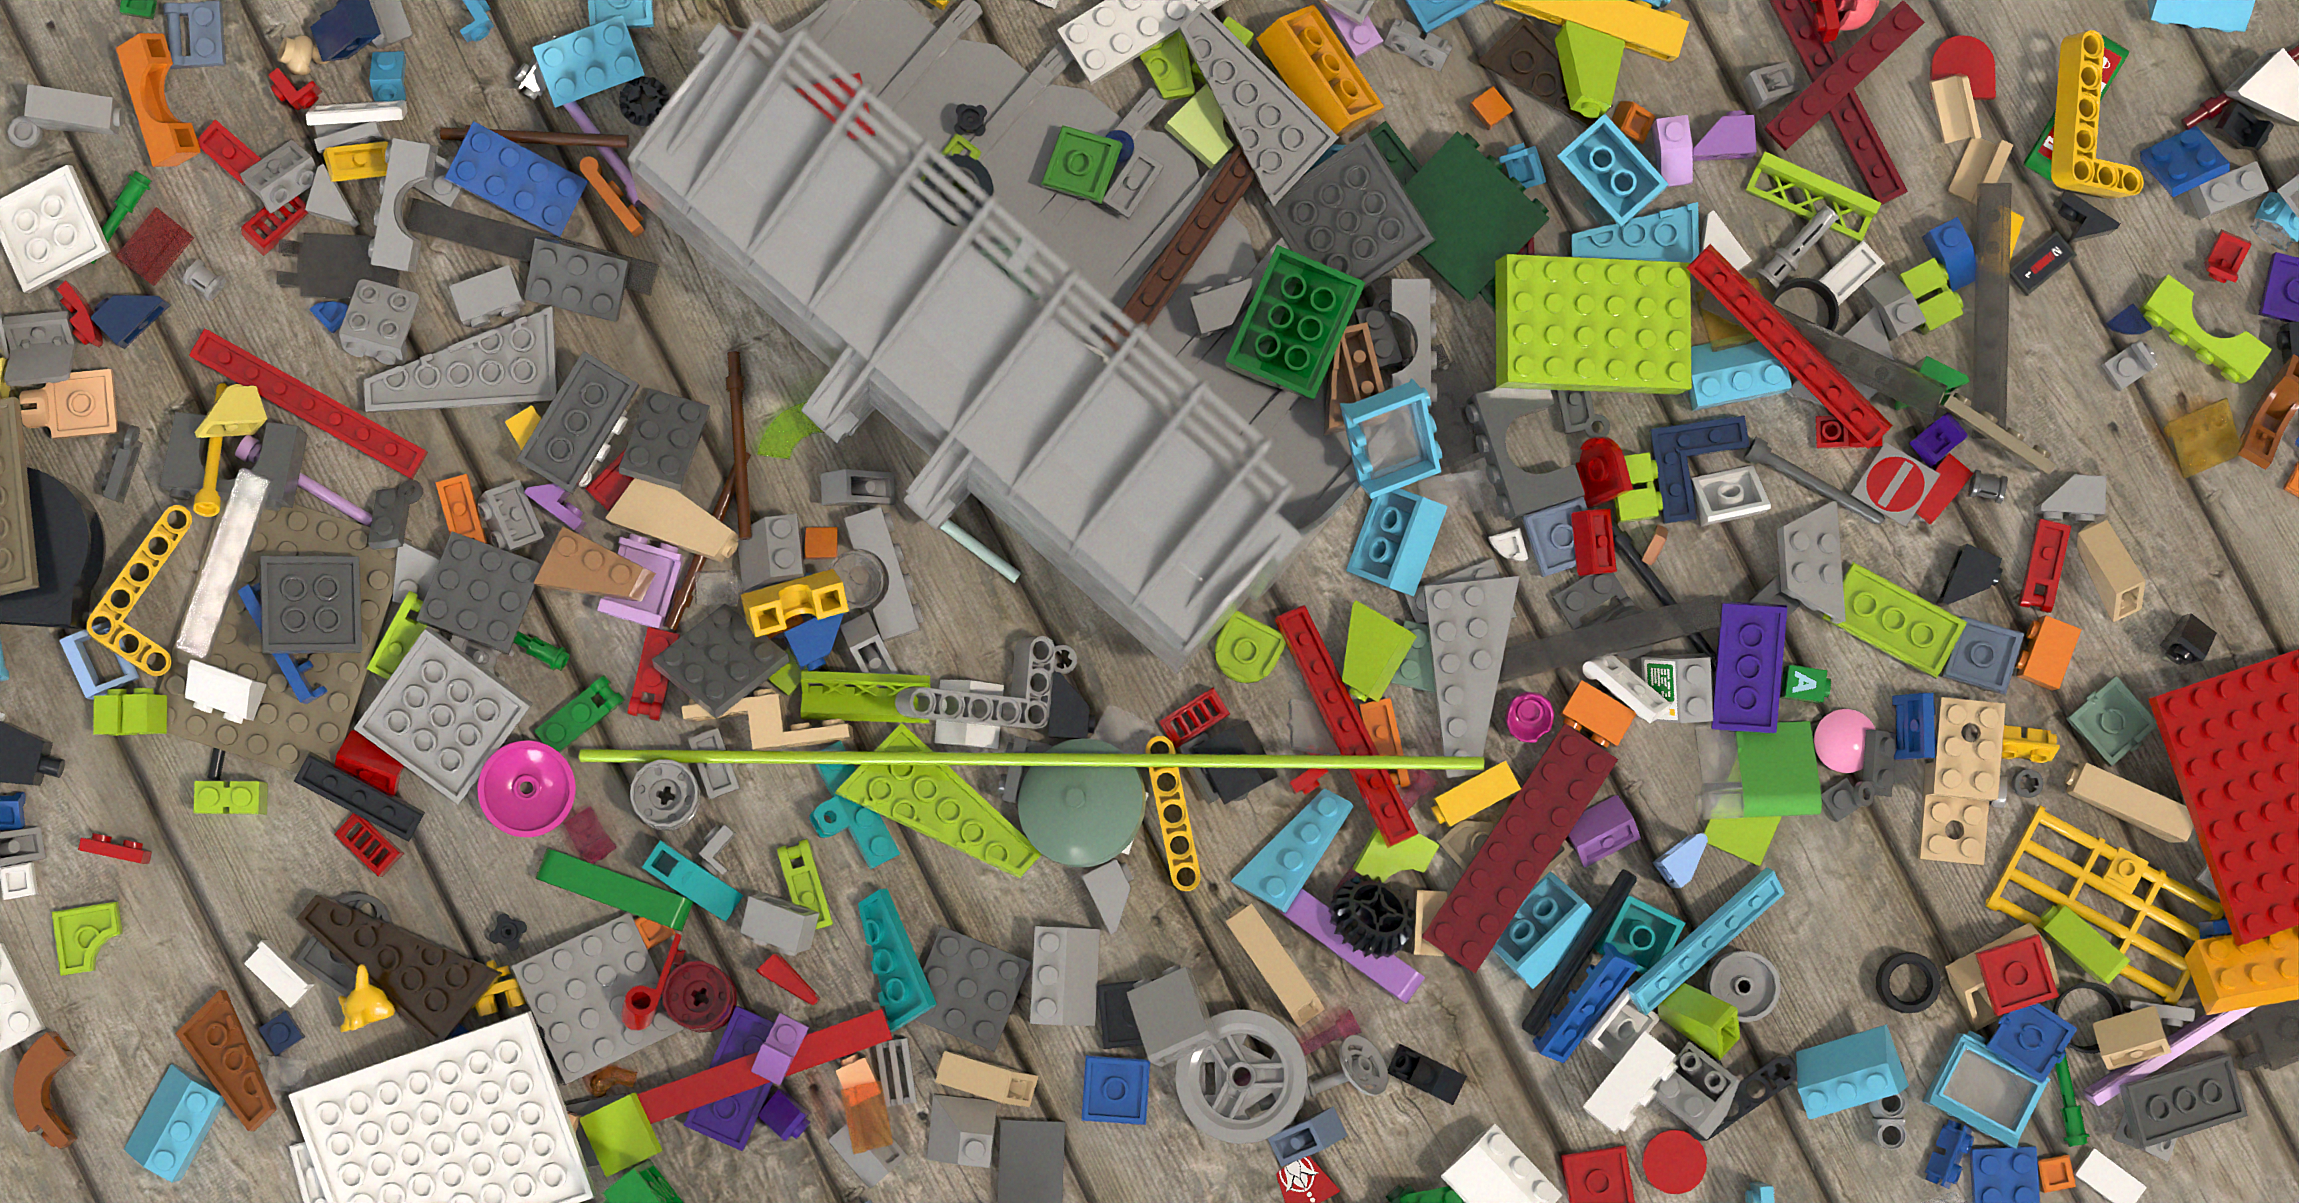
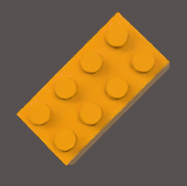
[2184,925,2299,1015]

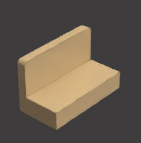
[1929,73,1981,144]
[1948,138,2013,208]
[1411,890,1447,956]
[2093,1006,2172,1071]

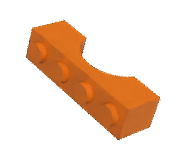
[116,33,201,167]

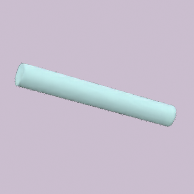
[940,519,1021,583]

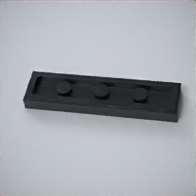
[294,751,425,842]

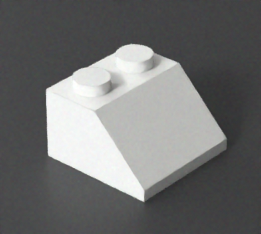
[185,659,267,724]

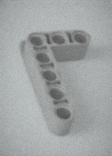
[895,636,1055,729]

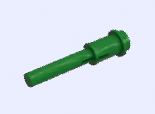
[90,170,152,264]
[514,631,570,671]
[2055,1050,2090,1147]

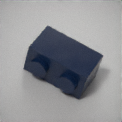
[310,0,381,62]

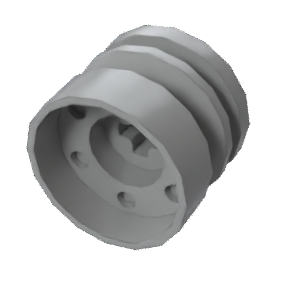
[630,760,701,831]

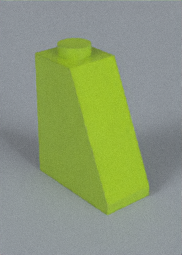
[1555,20,1625,119]
[1342,600,1417,702]
[2037,903,2131,985]
[1657,983,1740,1061]

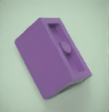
[1568,795,1641,868]

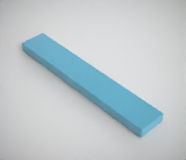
[1627,867,1785,1016]

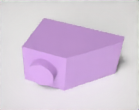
[1651,115,1693,188]

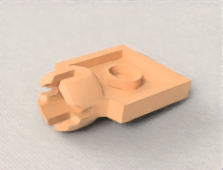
[19,369,119,440]

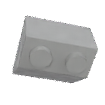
[737,513,806,594]

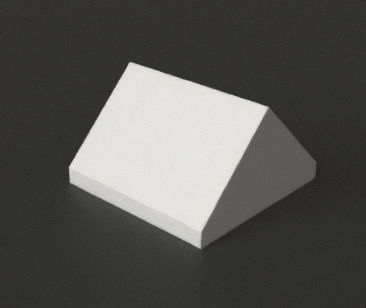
[1691,465,1771,527]
[934,680,1004,749]
[1583,987,1660,1065]

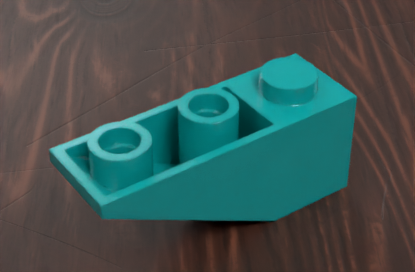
[642,840,744,922]

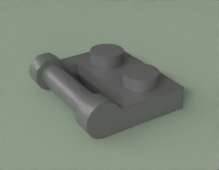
[1552,573,1636,645]

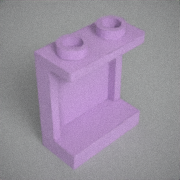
[597,534,685,630]

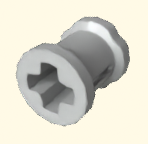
[182,259,226,301]

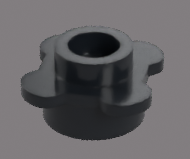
[954,104,987,137]
[489,914,527,951]

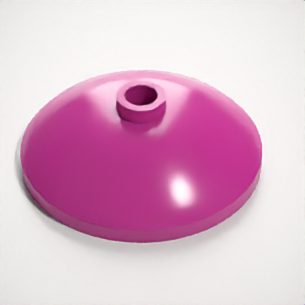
[478,740,576,837]

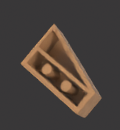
[1323,322,1391,436]
[533,526,656,602]

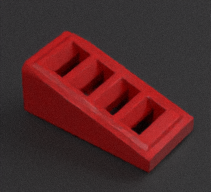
[241,196,308,256]
[1159,687,1230,749]
[334,813,404,877]
[756,953,821,1005]

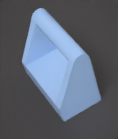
[59,621,140,700]
[1652,833,1708,888]

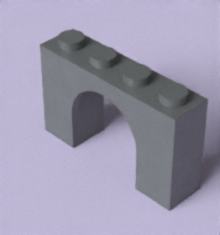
[1466,388,1585,521]
[160,412,308,511]

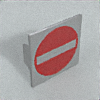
[1851,442,1940,527]

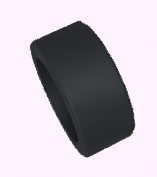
[1876,952,1941,1013]

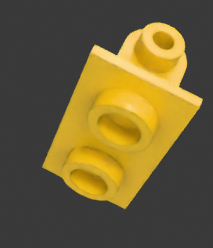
[2001,725,2060,763]

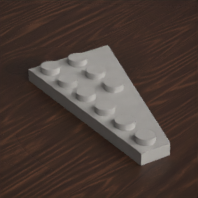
[364,306,558,413]
[1423,576,1520,778]

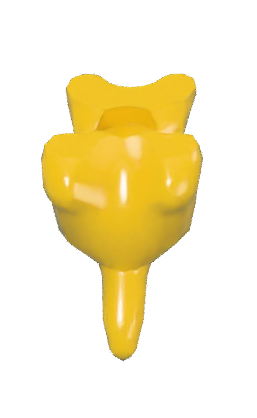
[338,964,395,1032]

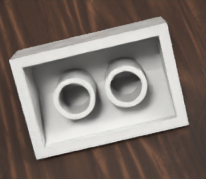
[1583,1031,1677,1134]
[1441,1124,1562,1203]

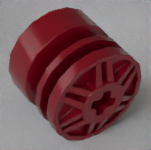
[662,961,737,1033]

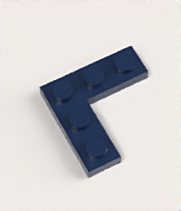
[1649,415,1750,525]

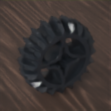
[1328,874,1415,960]

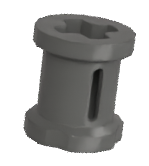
[1968,470,2008,504]

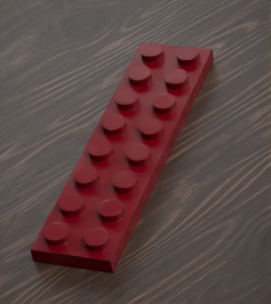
[1421,724,1618,974]

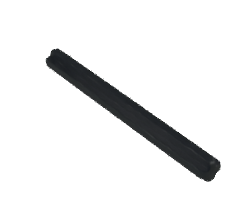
[1522,869,1637,1036]

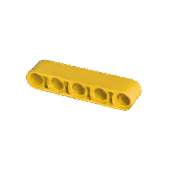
[1145,736,1201,891]

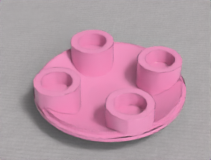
[1813,709,1876,773]

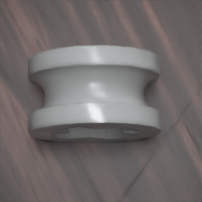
[1054,645,1077,674]

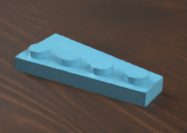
[1571,202,1699,263]
[1231,788,1354,913]

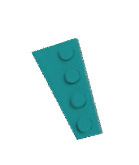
[858,888,937,1032]

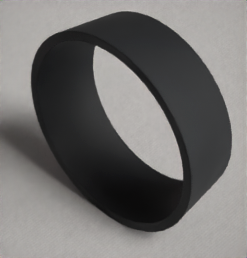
[1770,278,1839,346]
[2052,982,2125,1054]

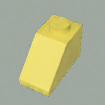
[195,384,267,438]

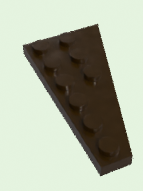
[296,894,502,1044]

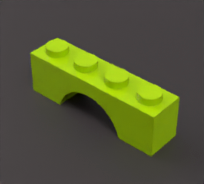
[2138,274,2272,384]

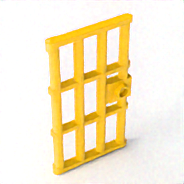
[1985,805,2224,1006]

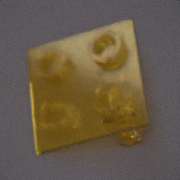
[2163,398,2240,479]

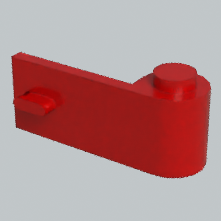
[621,933,685,1031]

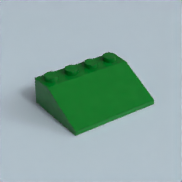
[1225,245,1366,400]

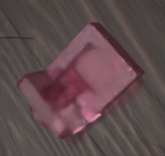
[563,806,617,864]

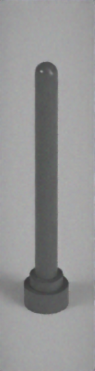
[1744,436,1884,525]

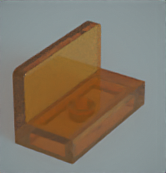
[841,1081,893,1155]

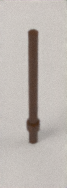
[440,125,630,148]
[726,351,752,540]
[664,452,751,631]

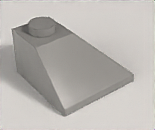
[927,1094,998,1168]

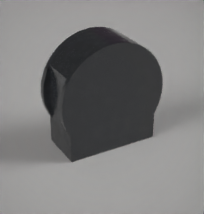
[0,467,106,629]

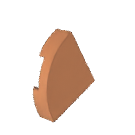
[1641,524,1668,565]

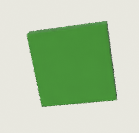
[1041,125,1123,204]

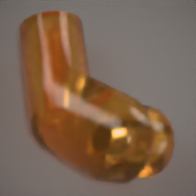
[589,1066,638,1097]

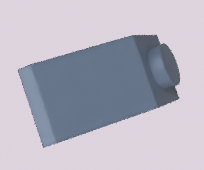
[1268,1106,1348,1167]

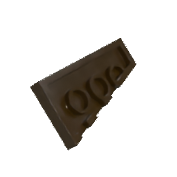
[1478,16,1613,129]

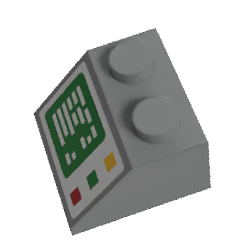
[1640,653,1713,723]

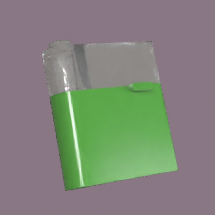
[1695,721,1822,819]

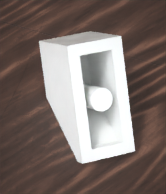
[1699,210,1752,272]

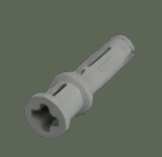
[1756,205,1839,291]

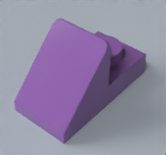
[524,483,587,534]
[751,1013,810,1086]

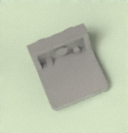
[339,279,420,365]
[3,311,77,386]

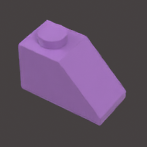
[1693,110,1757,161]

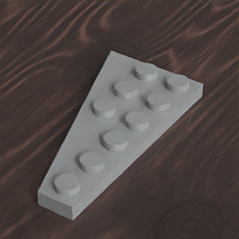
[1178,3,1339,207]

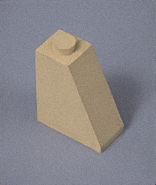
[2077,520,2146,622]
[935,1051,1038,1107]

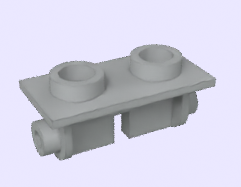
[1384,19,1453,72]
[513,35,557,100]

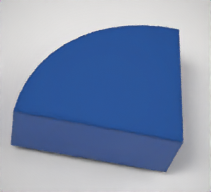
[309,301,349,333]

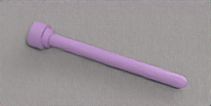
[563,101,644,207]
[235,435,373,527]

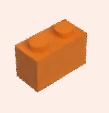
[2015,615,2082,691]
[1559,680,1636,749]

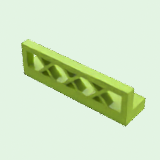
[1745,151,1881,243]
[800,671,931,724]

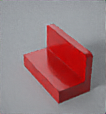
[335,730,404,796]

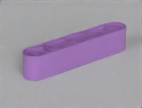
[1278,888,1425,1004]

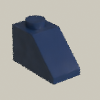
[90,295,171,349]

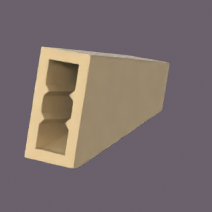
[606,478,739,563]
[2065,763,2194,843]
[1226,903,1325,1028]

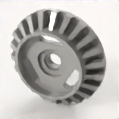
[1176,1010,1309,1144]

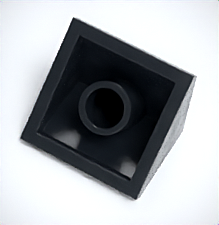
[1194,720,1278,805]

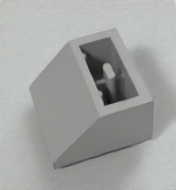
[1653,1041,1740,1140]

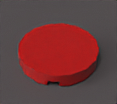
[1642,1129,1707,1195]

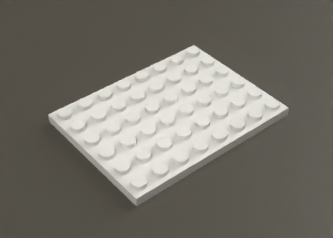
[289,1011,597,1203]

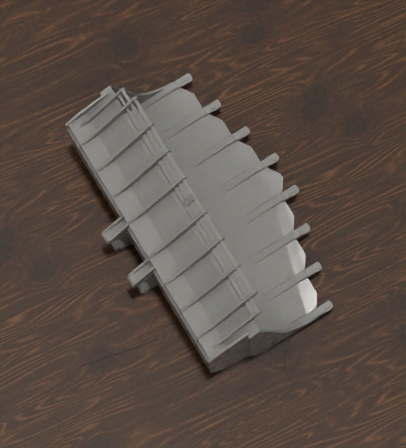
[628,0,1411,674]

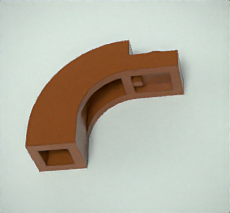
[2238,354,2299,470]
[13,1031,78,1149]

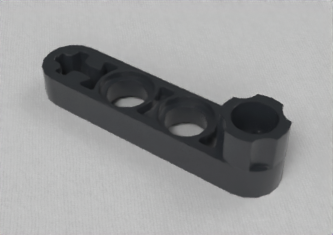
[1688,1054,1797,1141]

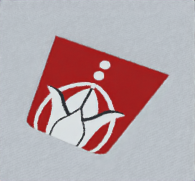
[1276,1156,1341,1203]

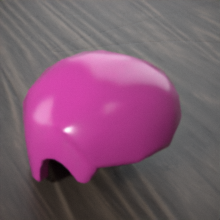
[1505,692,1554,743]

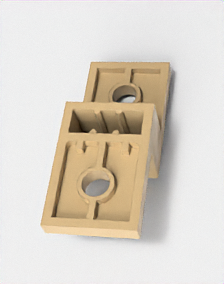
[682,689,854,751]
[1918,697,2006,865]

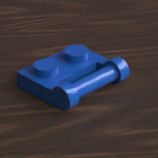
[1892,693,1936,760]

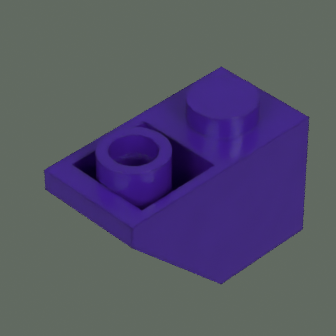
[758,1088,811,1141]

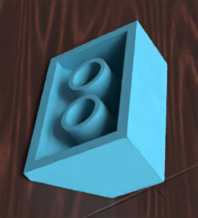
[2147,0,2256,32]
[1557,114,1669,227]
[1688,334,1792,411]
[1346,488,1448,596]
[1492,871,1594,989]
[1796,1024,1909,1120]
[124,1063,225,1183]

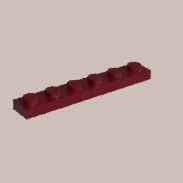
[1764,0,1925,151]

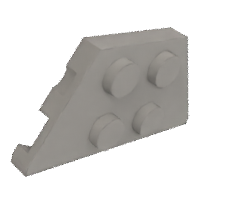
[1786,306,1898,408]
[1777,501,1846,624]

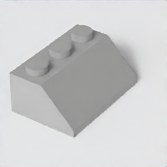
[1030,926,1100,1026]

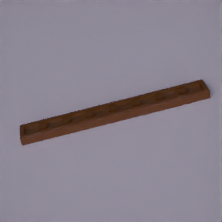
[1102,145,1256,361]

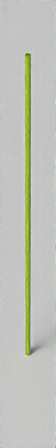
[579,749,1484,770]

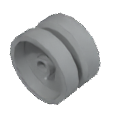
[1703,950,1781,1023]

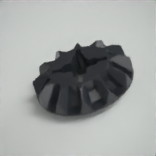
[619,76,670,127]

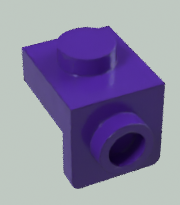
[1909,412,1968,468]

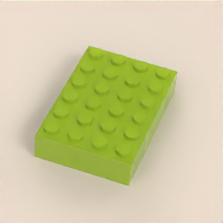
[1495,254,1692,395]

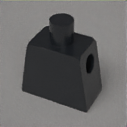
[0,721,65,786]

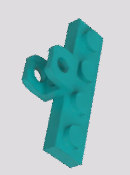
[809,741,900,870]

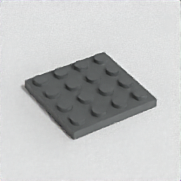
[1263,132,1437,289]

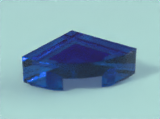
[2106,303,2152,335]

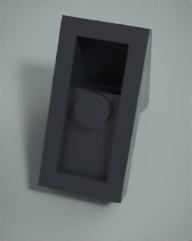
[2052,189,2121,244]

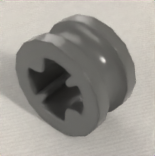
[2012,769,2044,798]

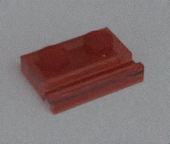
[116,207,195,286]

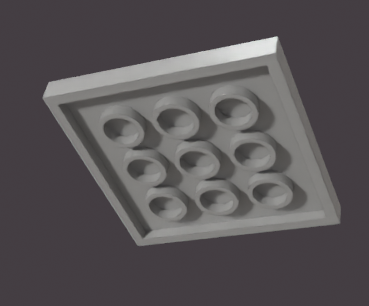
[354,626,533,805]
[510,913,684,1085]

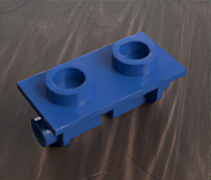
[1925,1119,1974,1189]

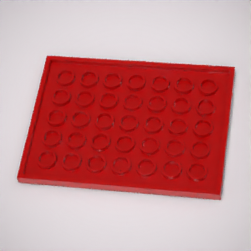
[2148,649,2299,946]

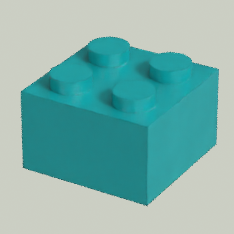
[1594,893,1685,975]

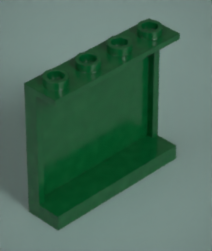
[1404,131,1550,304]

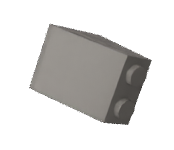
[1126,965,1220,1067]

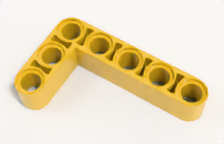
[2051,30,2144,199]
[86,505,192,677]

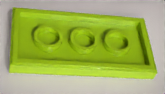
[1822,562,1967,679]

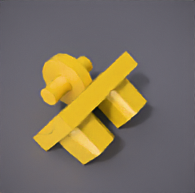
[475,960,526,1017]

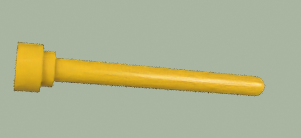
[193,383,228,517]

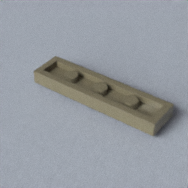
[1936,393,2057,475]

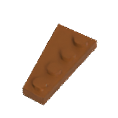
[175,990,277,1131]

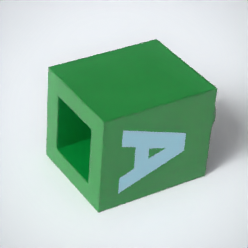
[1780,665,1831,704]

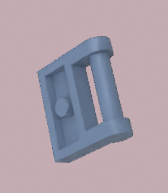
[163,1,226,69]

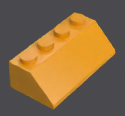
[1256,4,1384,137]

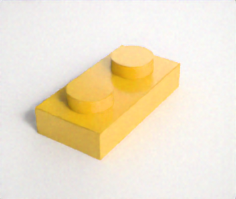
[323,141,388,182]

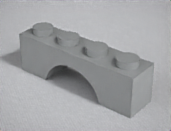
[368,138,438,273]
[1389,279,1437,410]
[844,506,924,642]

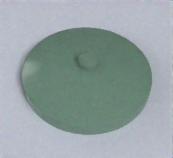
[1018,738,1146,867]

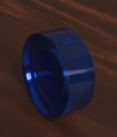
[1105,130,1134,164]

